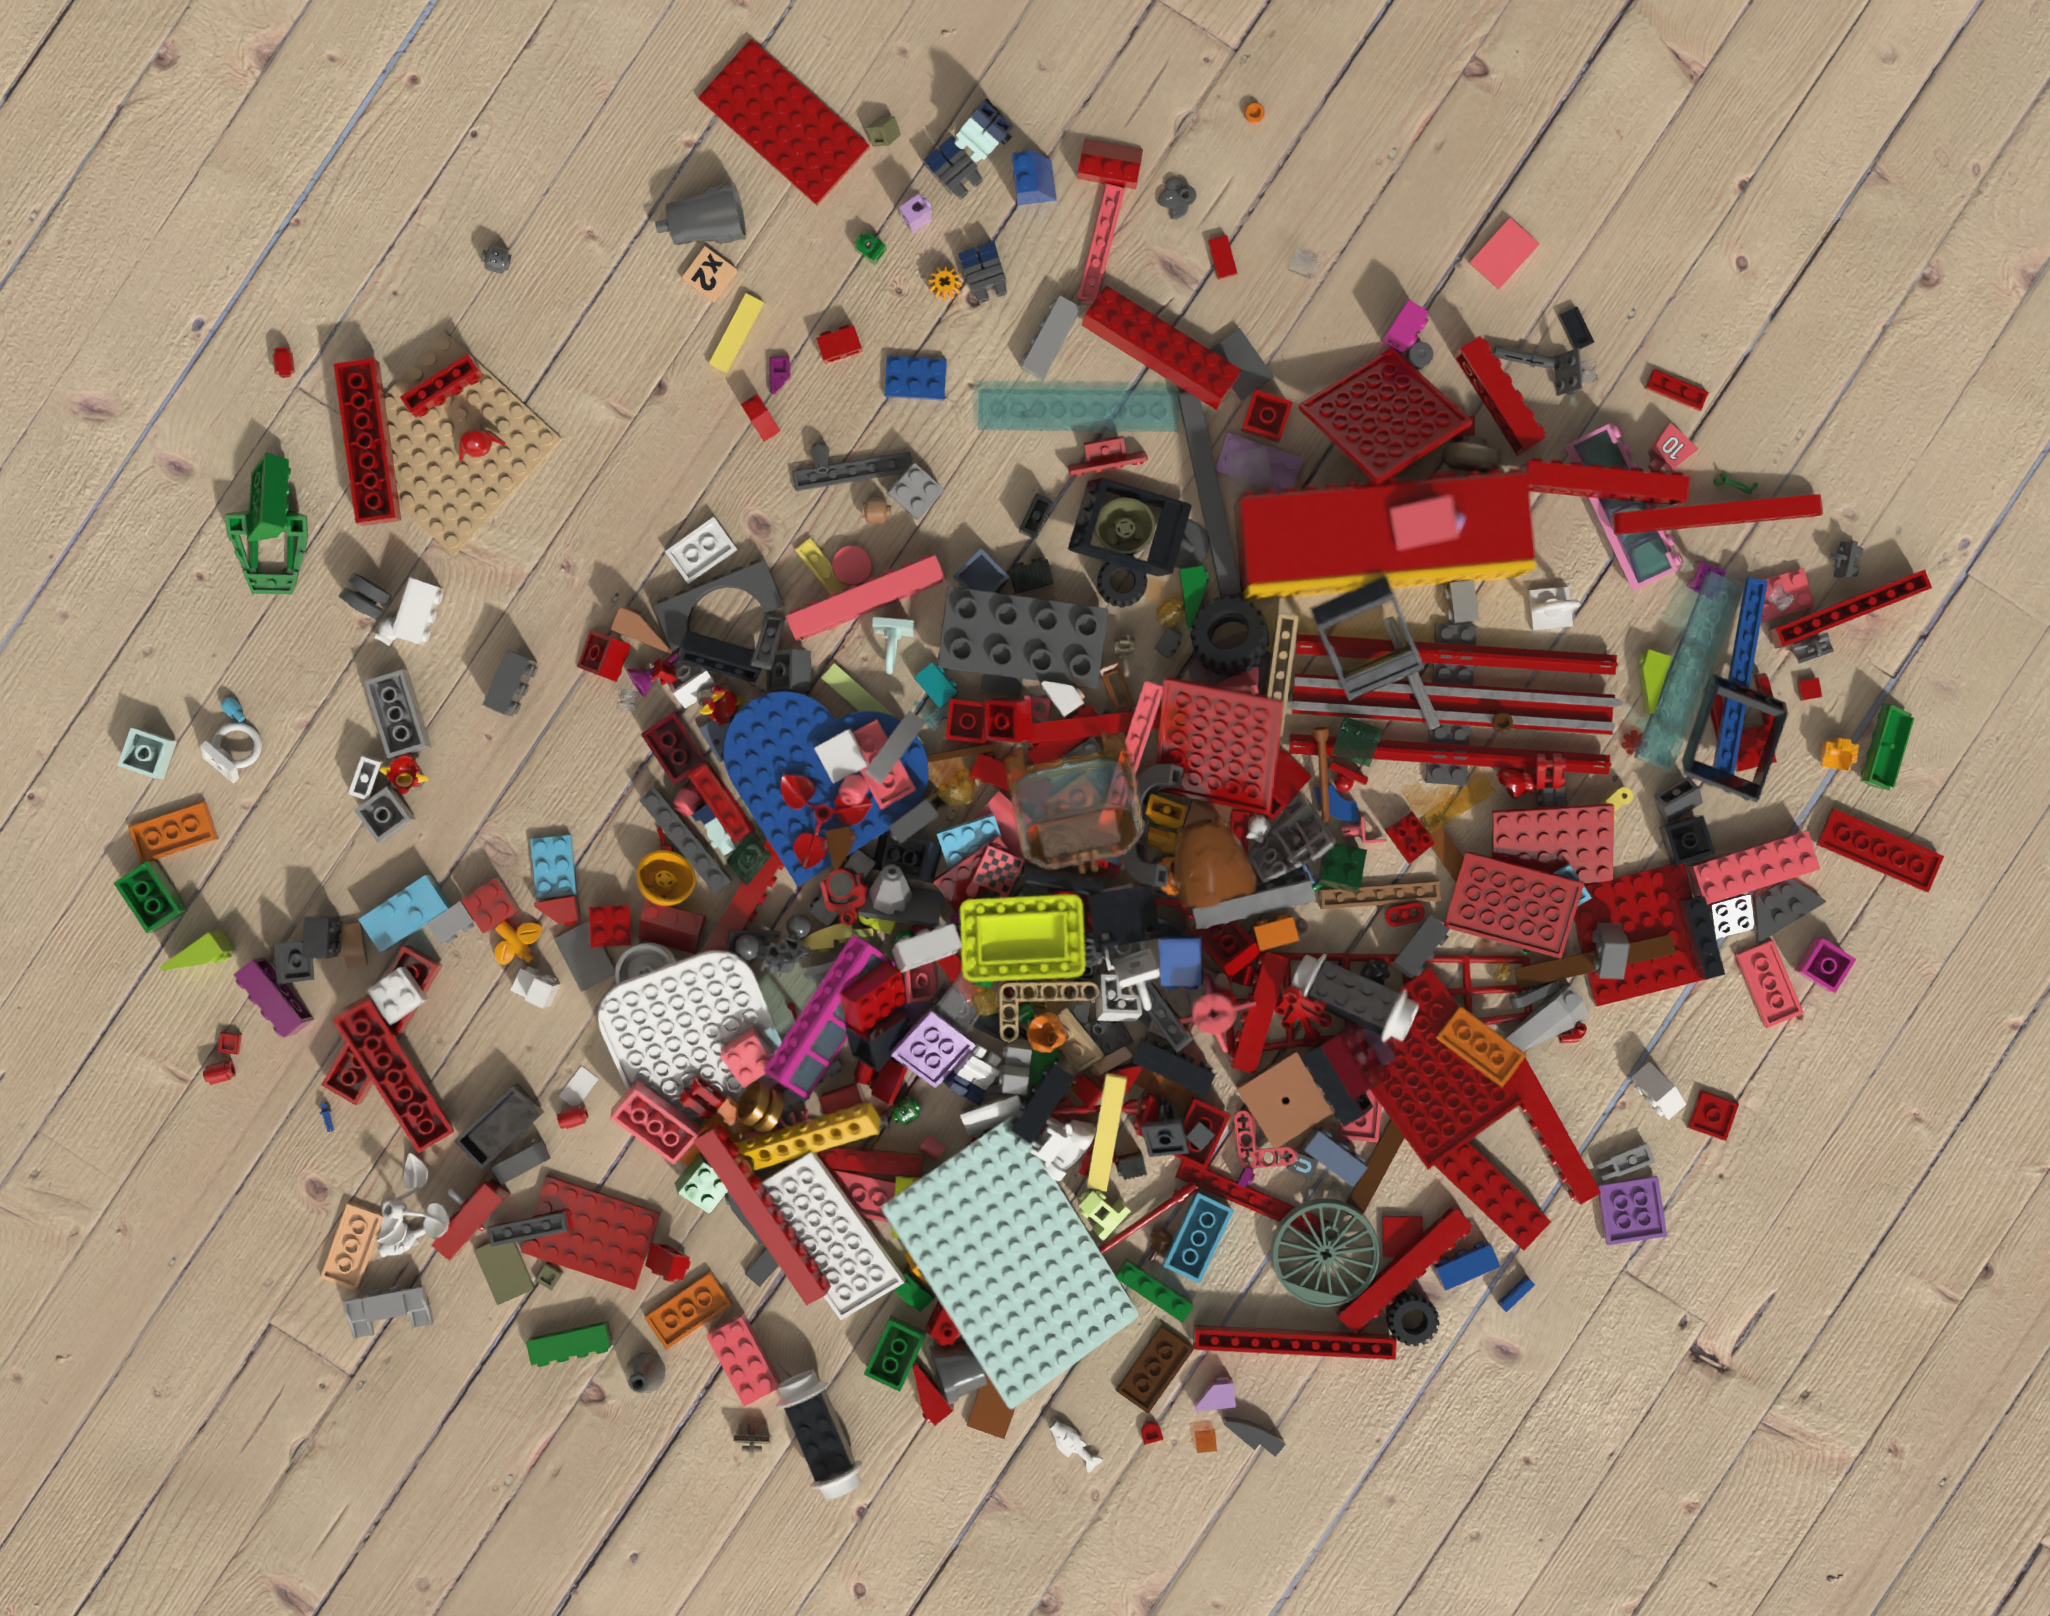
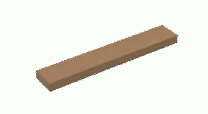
[1319,880,1441,909]

